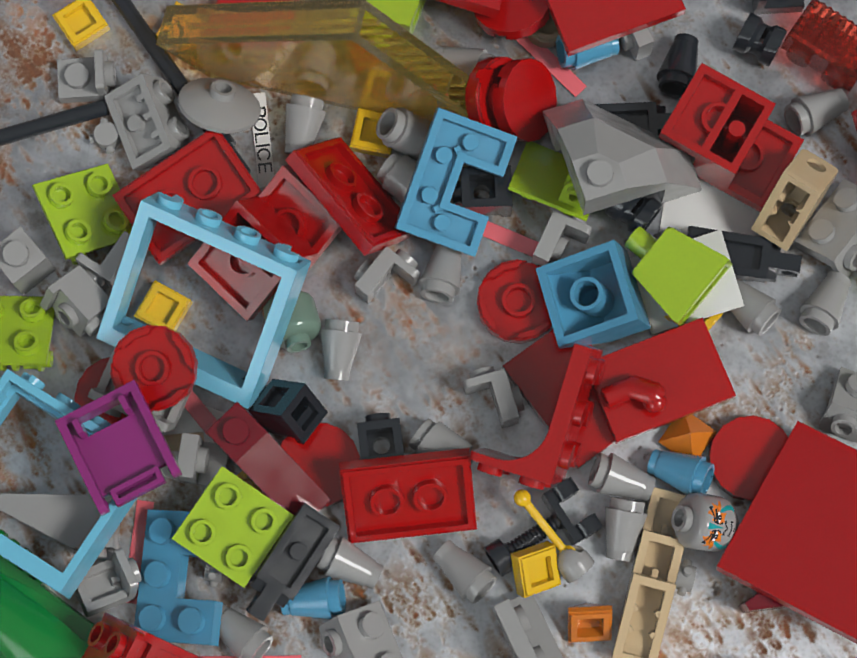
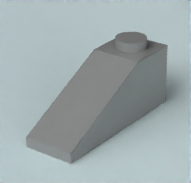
[0,493,120,559]

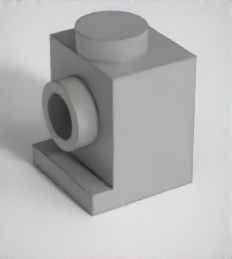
[40,265,109,337]

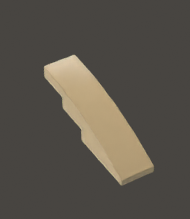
[611,487,687,658]

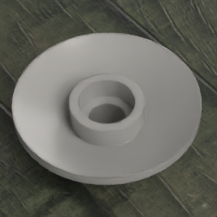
[178,78,261,134]

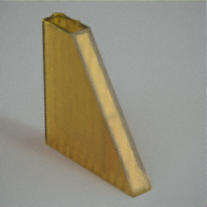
[156,0,469,121]

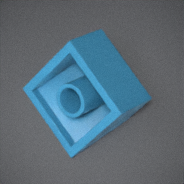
[536,240,651,349]

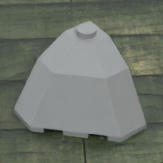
[542,99,702,215]

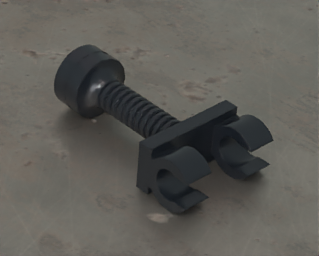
[483,477,603,577]

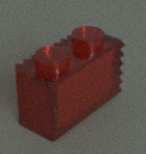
[781,0,857,92]

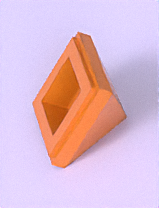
[657,415,717,456]
[568,603,612,643]

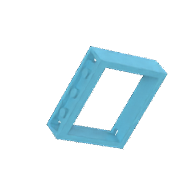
[96,192,311,409]
[0,369,137,600]

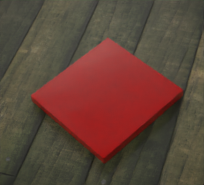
[716,421,857,644]

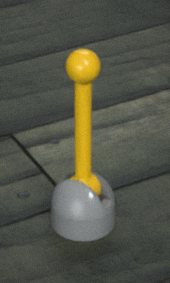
[514,489,595,583]

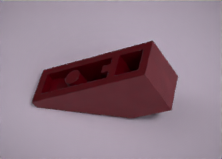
[206,402,331,515]

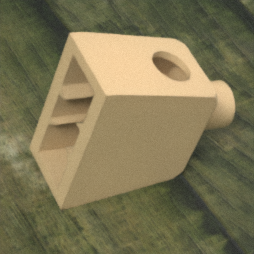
[751,149,838,251]

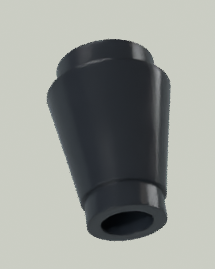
[656,33,699,98]

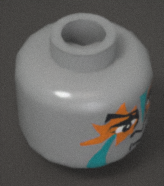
[671,493,739,552]

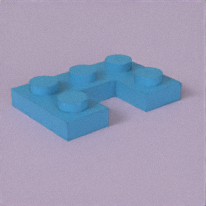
[394,107,517,257]
[134,510,223,646]

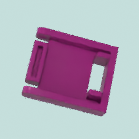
[55,380,182,516]

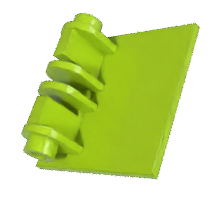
[508,141,589,221]
[32,163,132,265]
[0,296,55,372]
[171,466,294,588]

